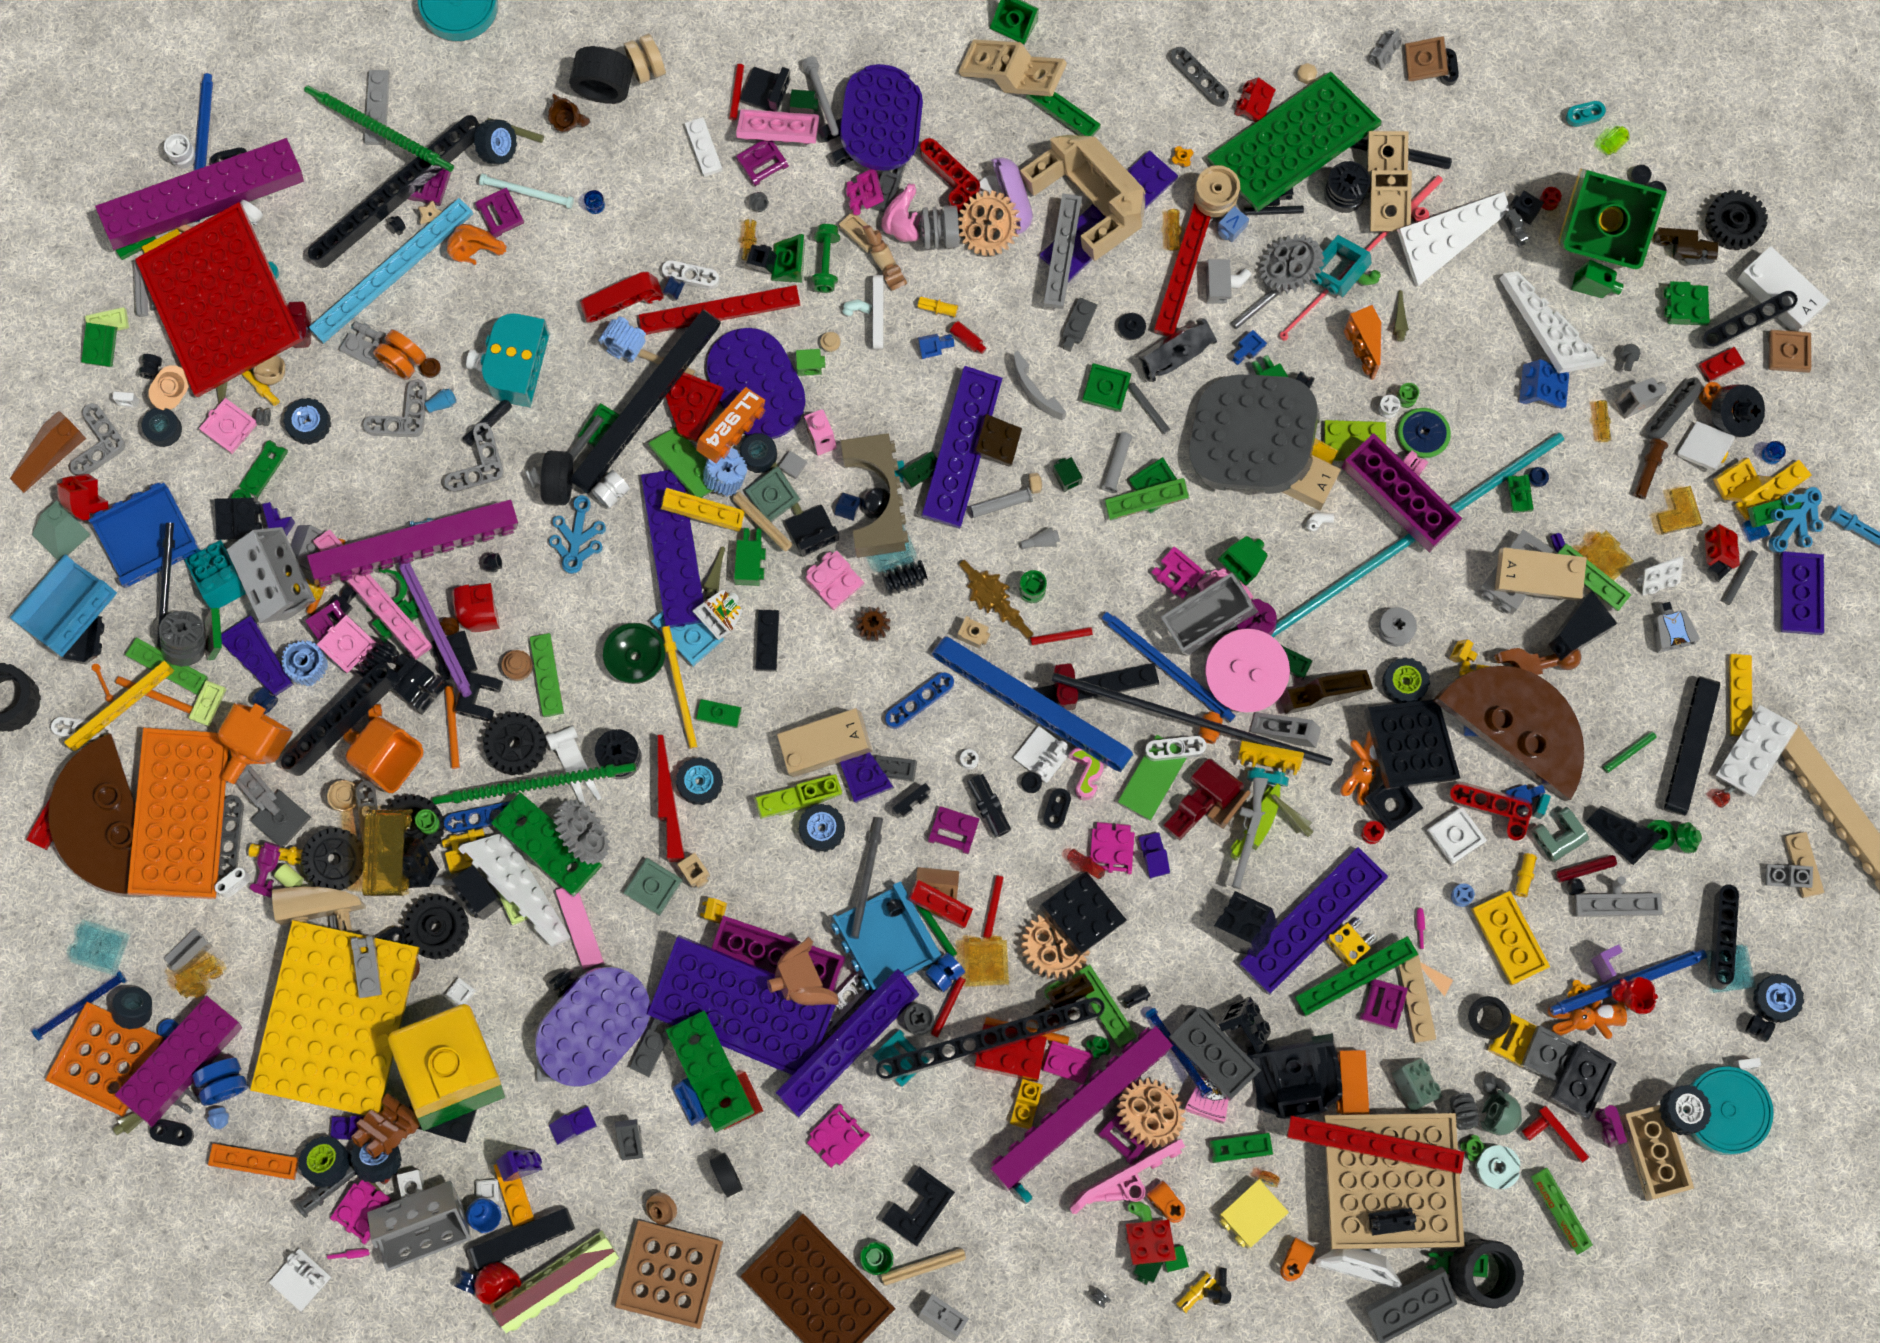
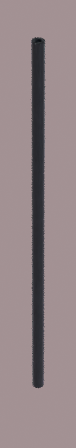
[1052,673,1333,766]

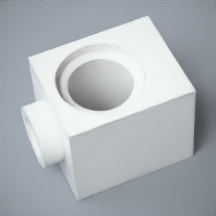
[397,1170,425,1199]

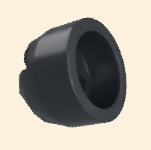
[1567,878,1586,896]
[886,899,905,917]

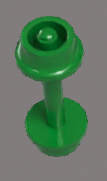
[811,224,840,293]

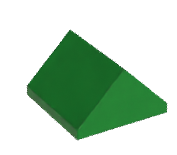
[990,0,1039,45]
[771,234,805,283]

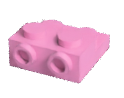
[806,550,864,610]

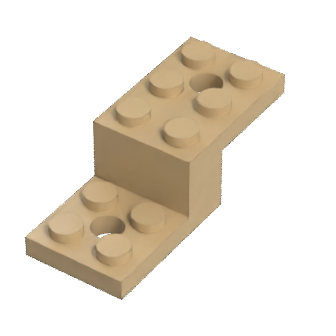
[958,39,1067,96]
[1367,131,1412,231]

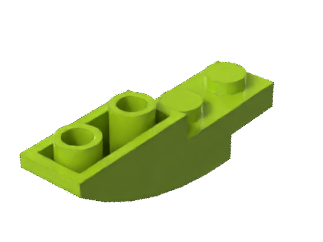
[754,774,843,819]
[1230,783,1281,861]

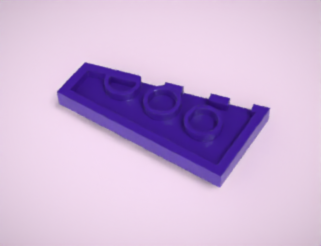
[221,615,294,696]
[840,752,894,803]

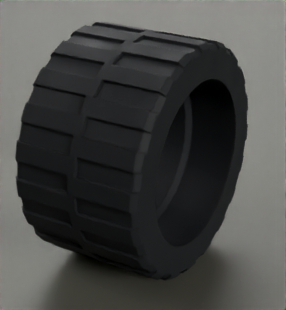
[569,46,634,104]
[0,663,41,732]
[1448,1239,1524,1309]

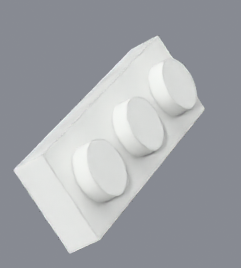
[685,117,723,177]

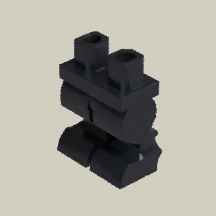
[384,654,448,715]

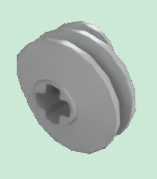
[1379,607,1417,647]

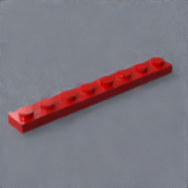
[1154,203,1211,337]
[639,285,801,335]
[1287,1116,1465,1174]

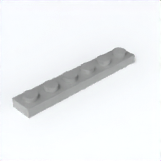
[1044,193,1082,309]

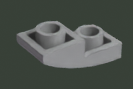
[1766,864,1813,888]

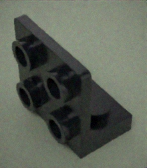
[741,67,791,112]
[785,505,839,557]
[61,616,105,664]
[376,838,439,889]
[1218,996,1271,1053]

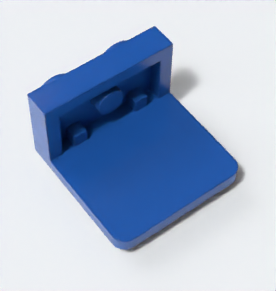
[1519,359,1569,409]

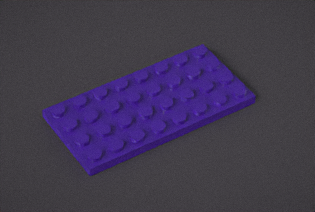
[647,935,836,1075]

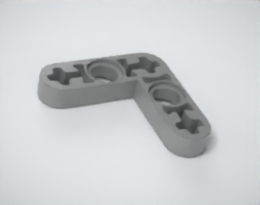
[363,379,427,437]
[70,403,125,475]
[445,423,504,492]

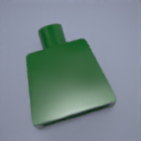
[1571,260,1624,298]
[1217,536,1268,586]

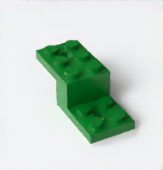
[491,792,603,897]
[666,1010,755,1133]

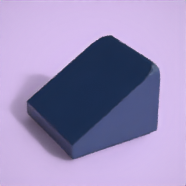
[835,492,862,521]

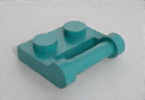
[872,1029,930,1087]

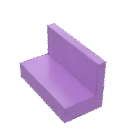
[1591,944,1623,983]

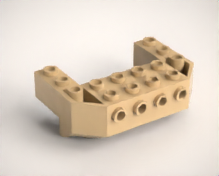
[1020,135,1146,262]

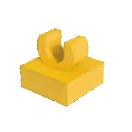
[1449,639,1478,663]
[700,898,727,924]

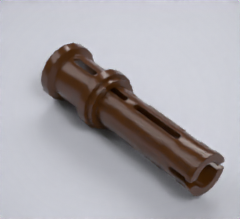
[1633,438,1669,500]

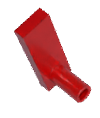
[1521,1106,1589,1163]

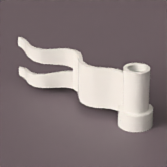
[545,726,601,806]

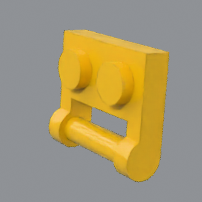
[1488,1013,1536,1068]

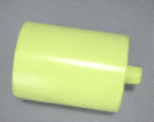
[274,864,304,888]

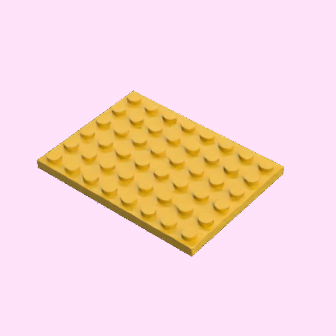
[250,920,420,1115]

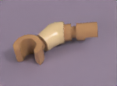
[862,225,907,291]

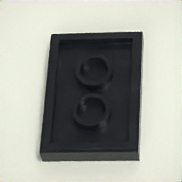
[1549,1041,1617,1120]

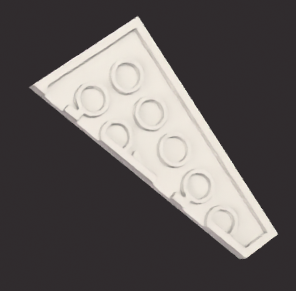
[1499,271,1606,373]

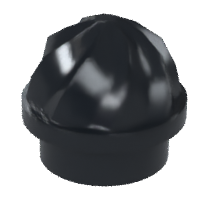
[481,552,502,573]

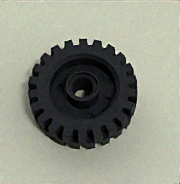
[1705,190,1768,250]
[483,712,547,776]
[380,794,445,854]
[300,828,366,890]
[404,895,469,960]

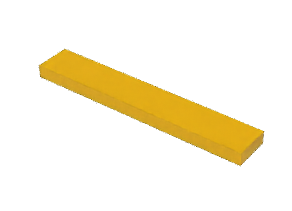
[64,660,175,751]

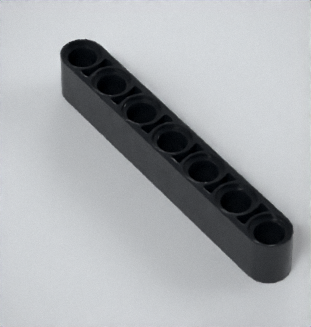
[281,663,399,776]
[1664,676,1721,816]

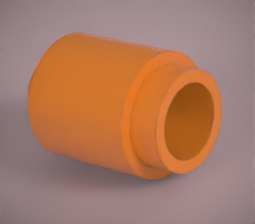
[1198,712,1223,744]

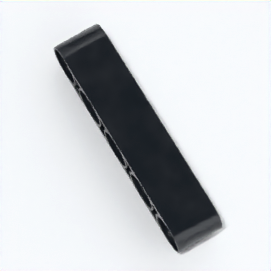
[1702,291,1798,349]
[1709,884,1739,990]
[467,1208,575,1272]

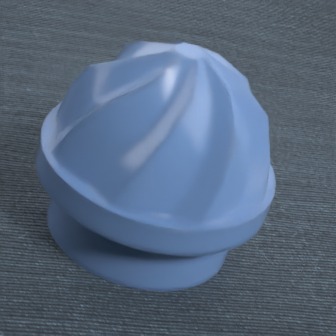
[207,1108,229,1129]

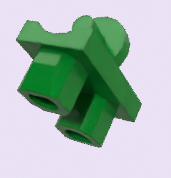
[1507,475,1534,513]

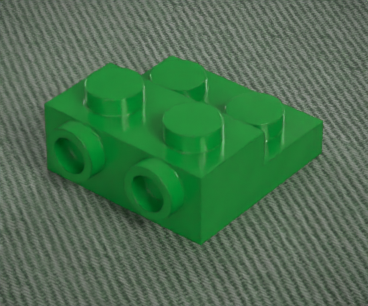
[1664,281,1710,326]

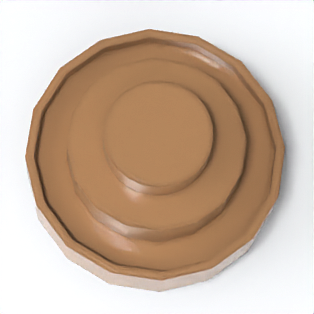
[501,650,533,681]
[646,1192,677,1225]

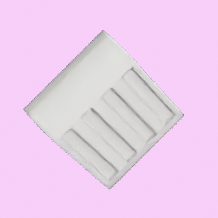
[215,868,251,898]

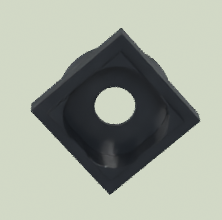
[1363,784,1423,833]

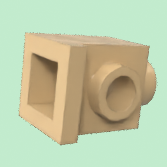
[957,616,991,649]
[677,853,710,888]

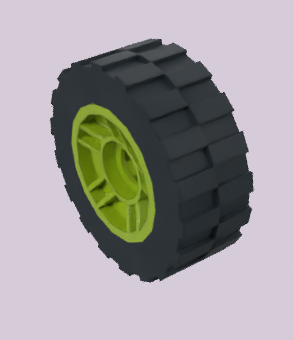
[1382,657,1430,704]
[298,1136,350,1188]

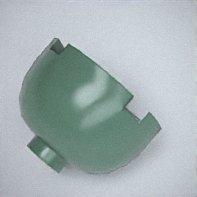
[1480,1090,1522,1136]

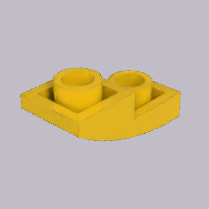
[1010,1079,1043,1129]

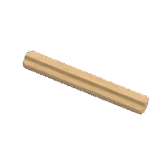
[733,492,792,551]
[881,1249,966,1285]

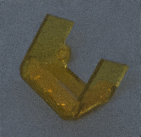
[362,808,412,896]

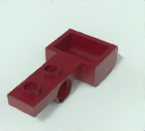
[1164,758,1244,841]

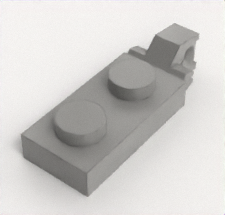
[236,765,280,815]

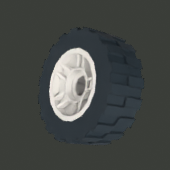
[1659,1085,1712,1135]

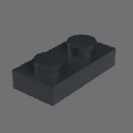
[892,783,931,819]

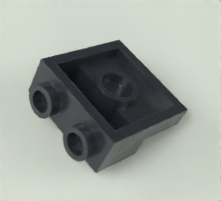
[214,497,262,540]

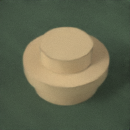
[820,332,841,352]

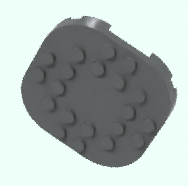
[1189,374,1320,494]

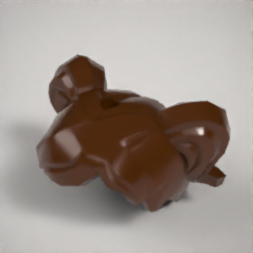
[548,94,591,133]

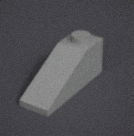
[1250,712,1321,748]

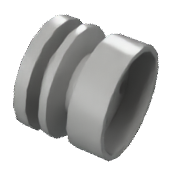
[920,205,959,249]

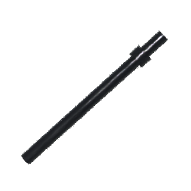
[157,523,175,647]

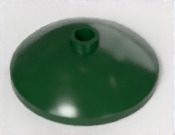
[603,623,666,684]

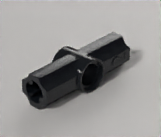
[967,774,1011,838]

